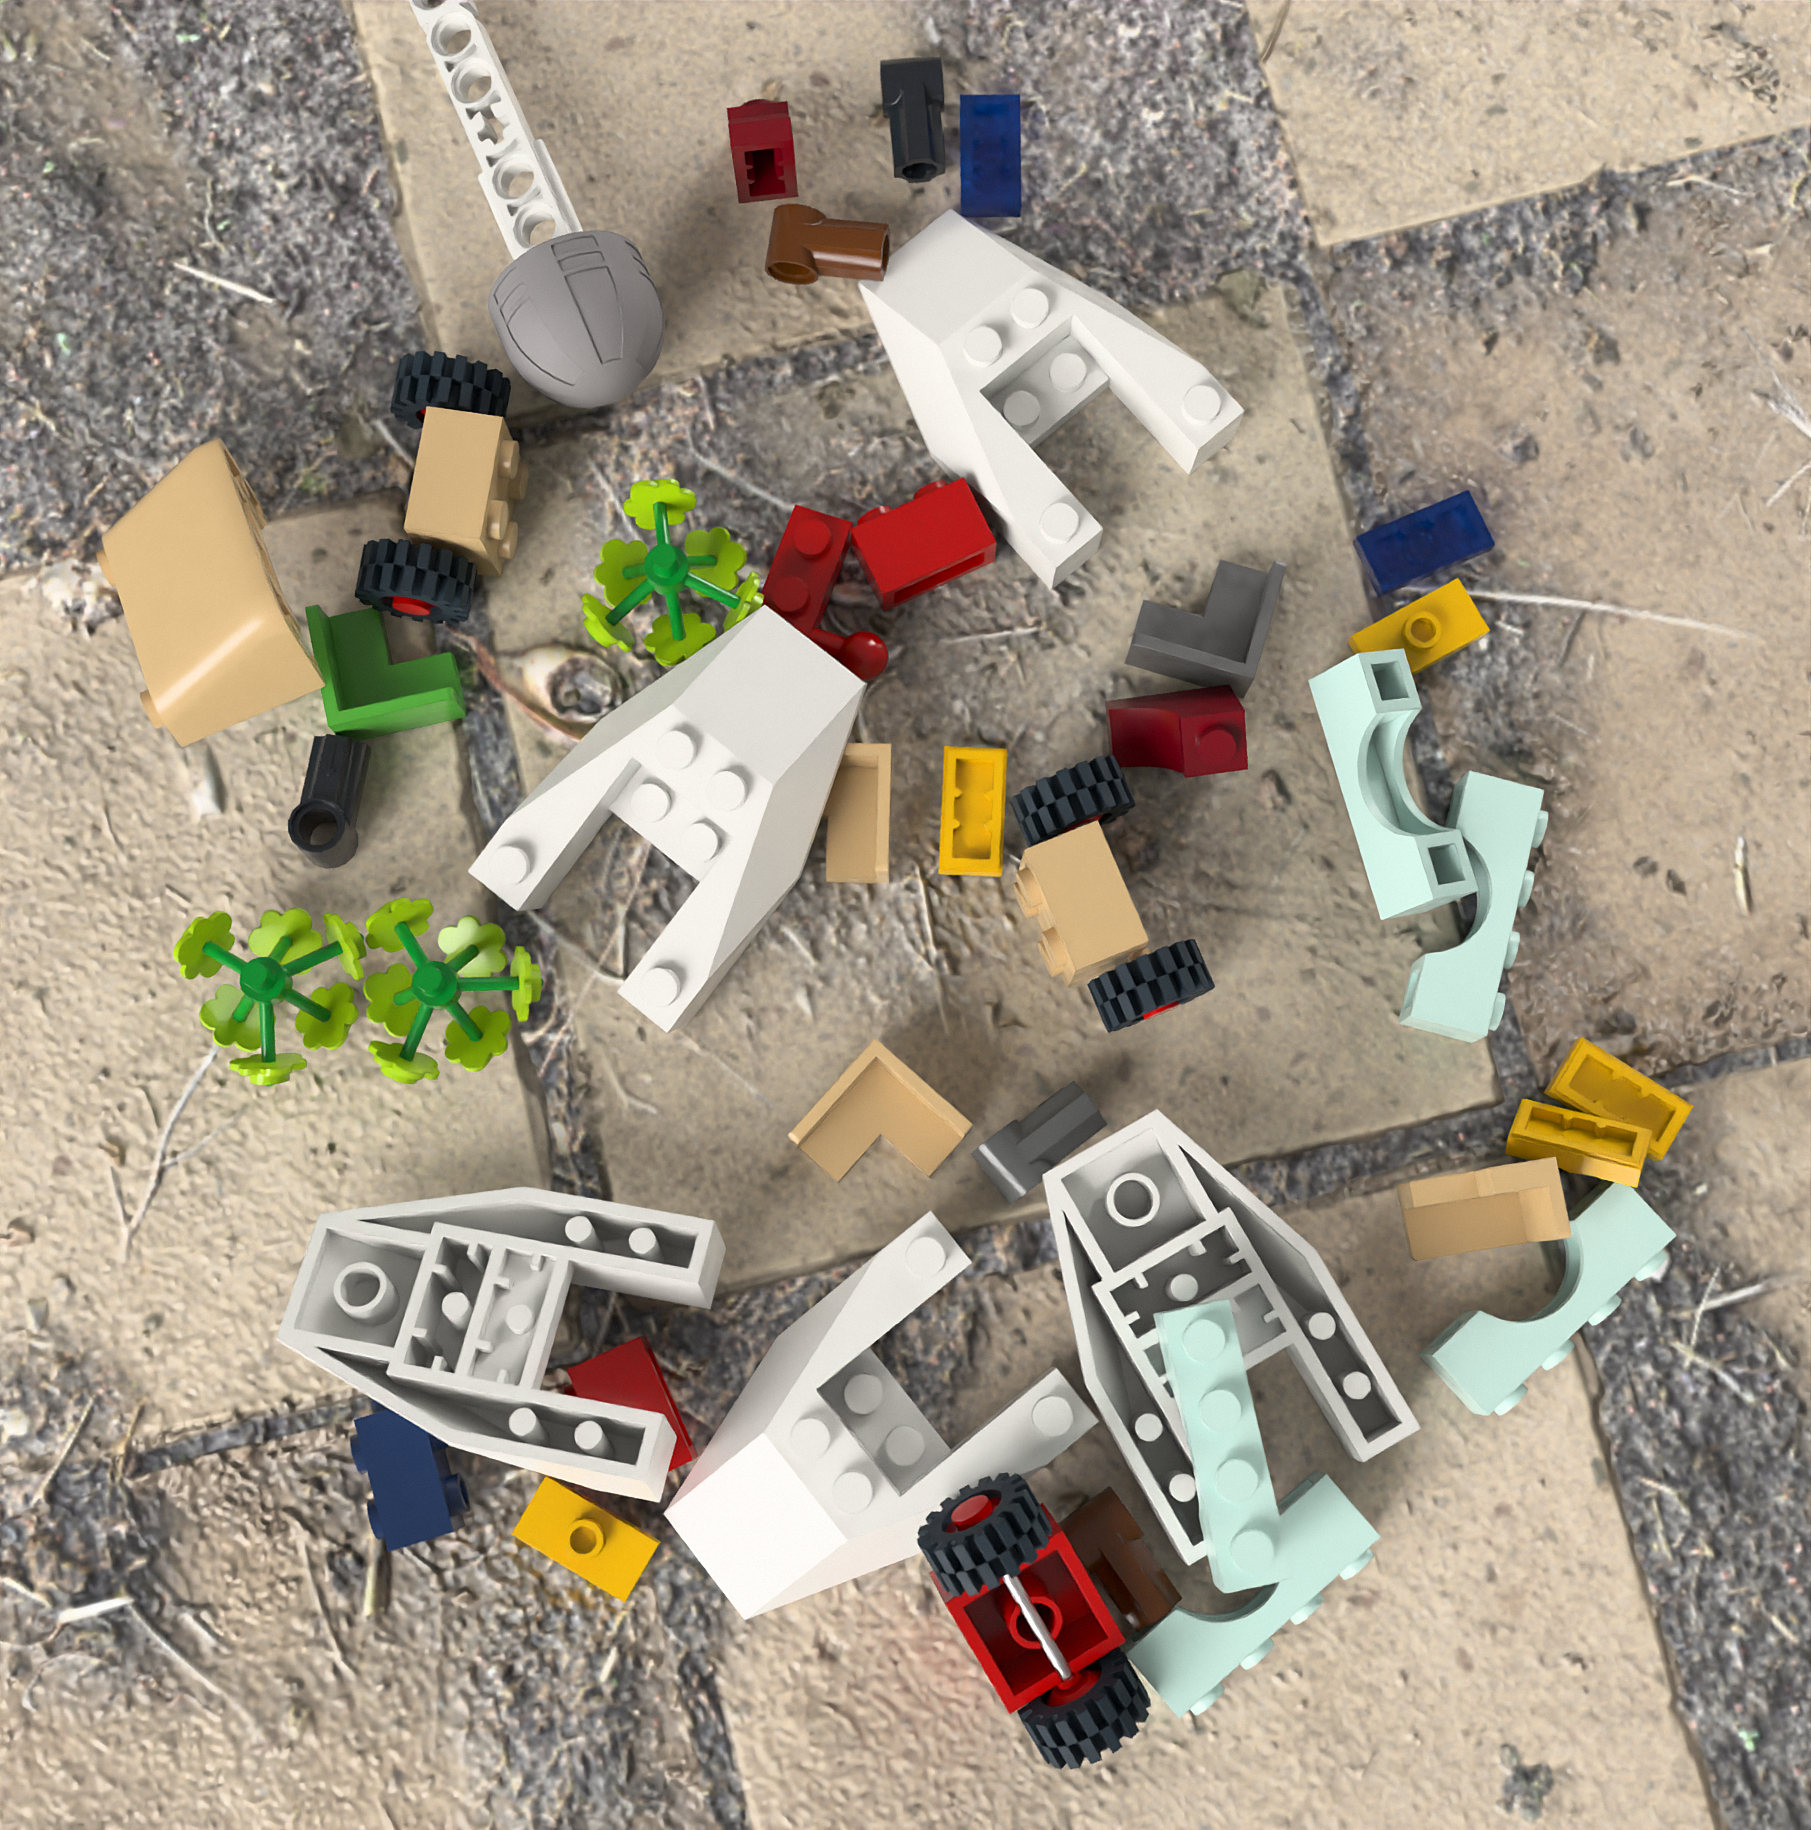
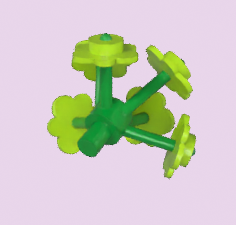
[581,478,764,666]
[363,897,544,1084]
[173,907,367,1087]

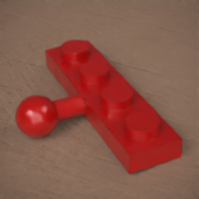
[761,504,889,681]

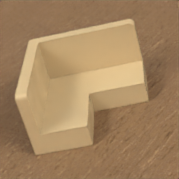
[821,743,893,884]
[788,1038,973,1184]
[1396,1157,1571,1261]

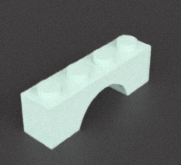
[1308,648,1479,920]
[1398,770,1548,1043]
[1418,1179,1677,1416]
[1153,1299,1294,1594]
[1120,1470,1381,1719]

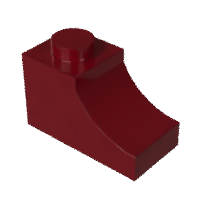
[727,99,798,204]
[1105,684,1248,778]

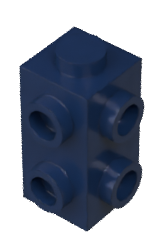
[350,1400,470,1552]

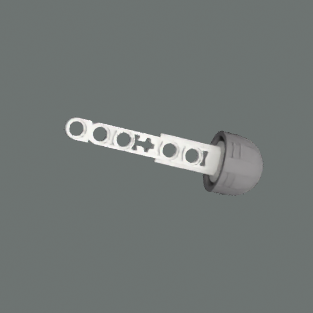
[409,0,665,408]

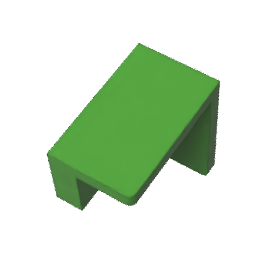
[305,604,467,741]

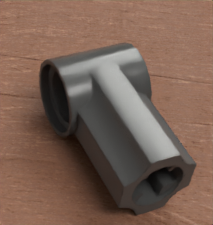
[971,1081,1107,1205]

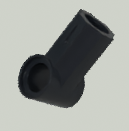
[880,55,946,183]
[288,734,372,869]

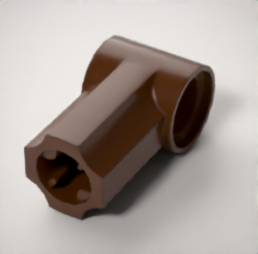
[765,204,891,285]
[1058,1485,1183,1632]

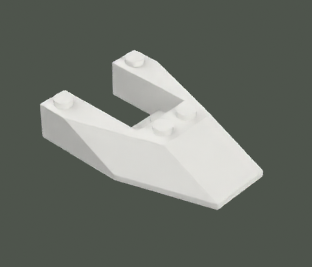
[858,208,1245,590]
[468,605,867,1033]
[1042,1109,1421,1566]
[276,1186,726,1502]
[664,1210,1099,1620]

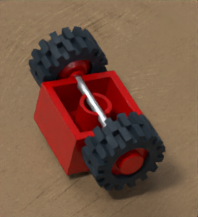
[917,1472,1151,1769]

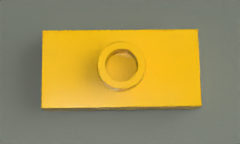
[1347,578,1490,676]
[938,746,1007,877]
[1544,1037,1693,1162]
[1505,1099,1652,1188]
[511,1475,661,1603]

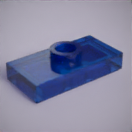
[959,94,1022,218]
[1352,490,1495,598]

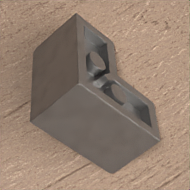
[1124,559,1287,699]

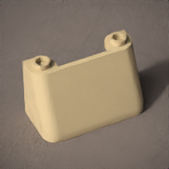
[96,437,326,747]

